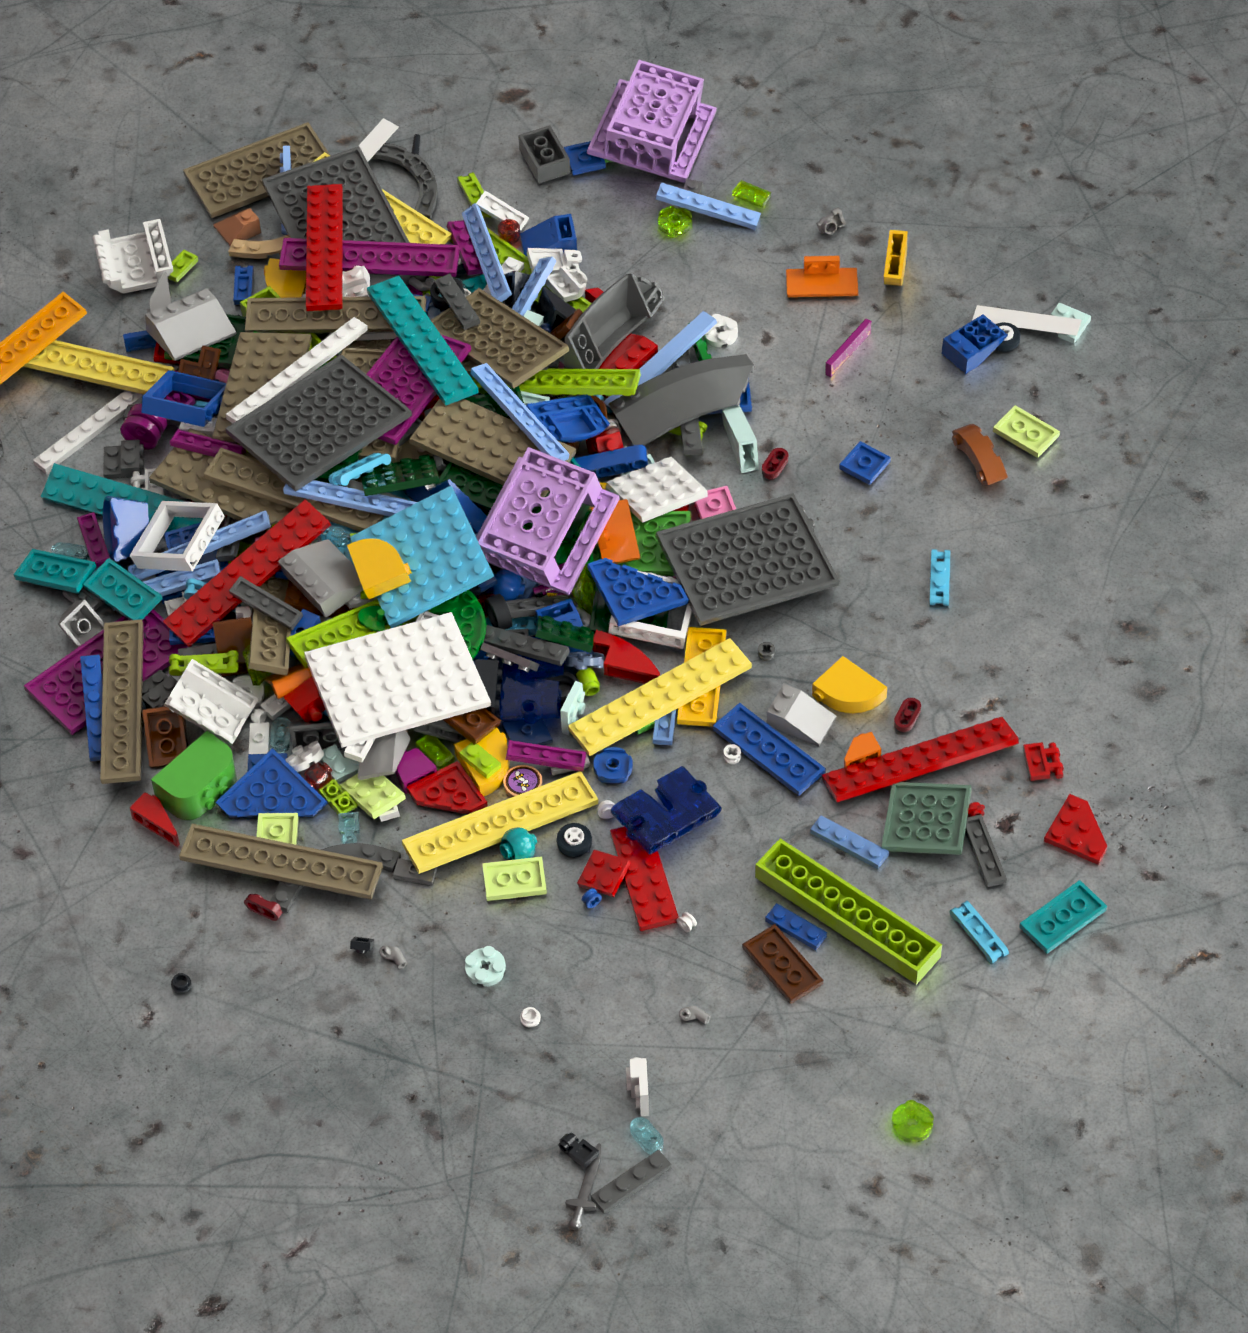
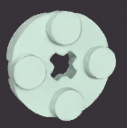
[465,946,506,987]

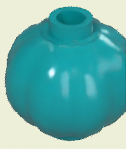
[500,827,537,860]

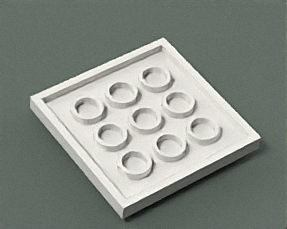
[606,457,708,523]

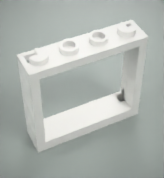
[130,501,225,571]
[608,571,692,649]

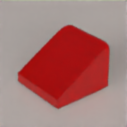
[585,287,603,303]

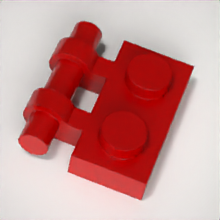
[1023,742,1064,781]

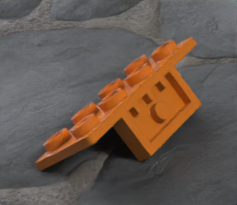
[786,256,858,297]
[591,499,640,564]

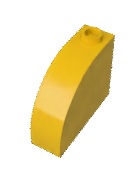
[884,230,908,286]
[264,258,306,298]
[347,539,412,599]
[812,656,887,713]
[454,728,510,797]

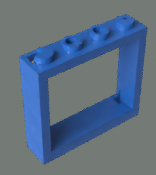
[141,370,226,427]

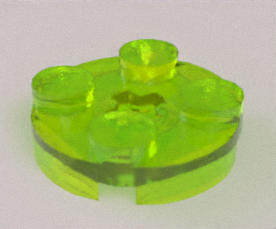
[658,206,692,238]
[891,1100,934,1142]

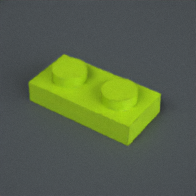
[167,250,198,283]
[459,742,501,779]

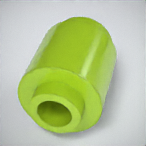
[576,667,600,696]

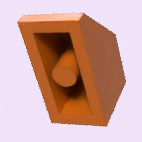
[844,732,881,768]

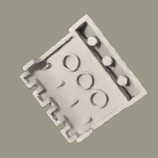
[92,219,174,294]
[164,659,258,746]

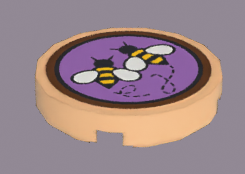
[503,765,543,797]

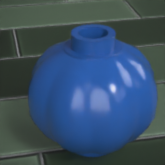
[489,569,525,601]

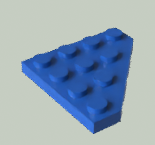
[587,558,689,626]
[216,748,328,818]

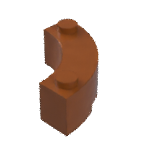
[952,424,1008,485]

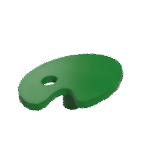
[358,606,403,632]

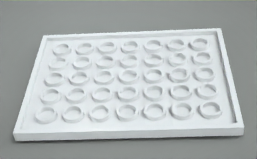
[304,612,491,748]

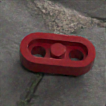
[762,448,789,479]
[894,698,921,732]
[244,893,282,921]

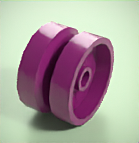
[120,404,167,450]

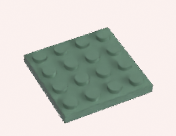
[881,782,972,855]

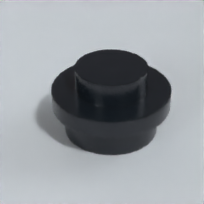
[171,973,192,993]

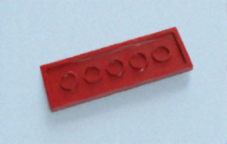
[610,821,679,931]

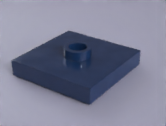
[502,710,553,745]

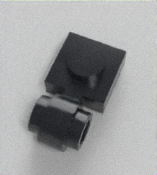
[558,1133,599,1168]

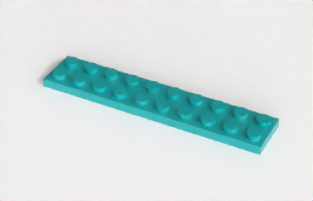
[367,276,479,406]
[41,463,203,532]

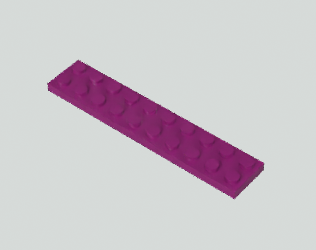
[279,238,460,277]

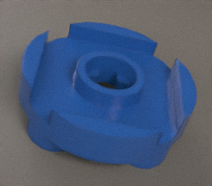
[594,747,633,783]

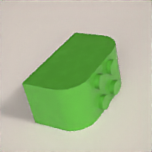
[151,730,237,820]

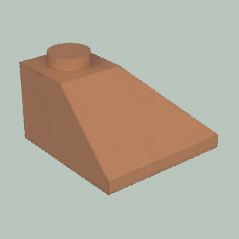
[213,208,261,246]

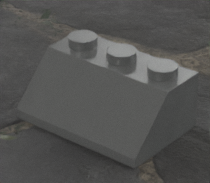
[290,719,347,750]

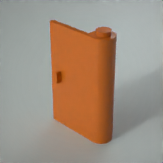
[264,663,312,699]

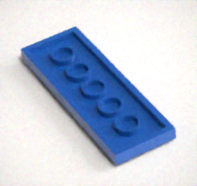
[713,703,826,796]

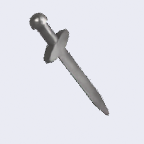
[565,1143,601,1230]

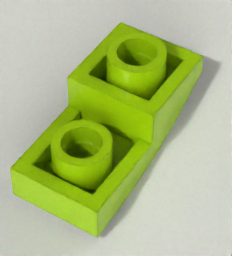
[318,779,358,817]

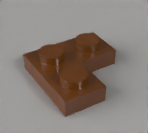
[178,345,221,380]

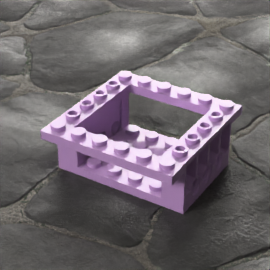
[587,60,717,183]
[476,447,620,595]

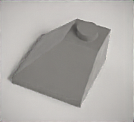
[58,599,104,648]

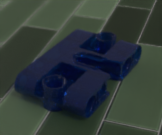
[500,636,565,724]
[611,766,722,854]

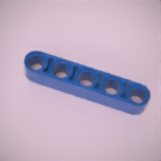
[574,445,648,479]

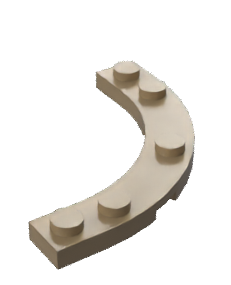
[228,234,289,259]

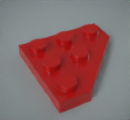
[407,761,488,814]
[1044,794,1107,865]

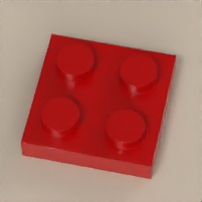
[577,850,631,897]

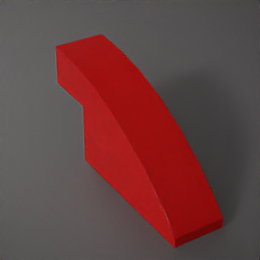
[592,630,660,684]

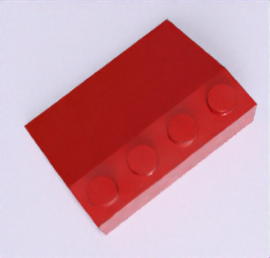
[598,333,658,398]

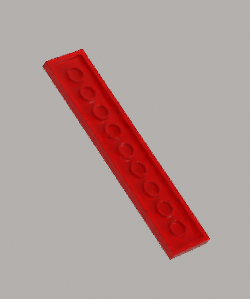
[306,184,343,311]
[163,499,331,647]
[822,717,1019,802]

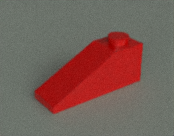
[130,792,180,847]

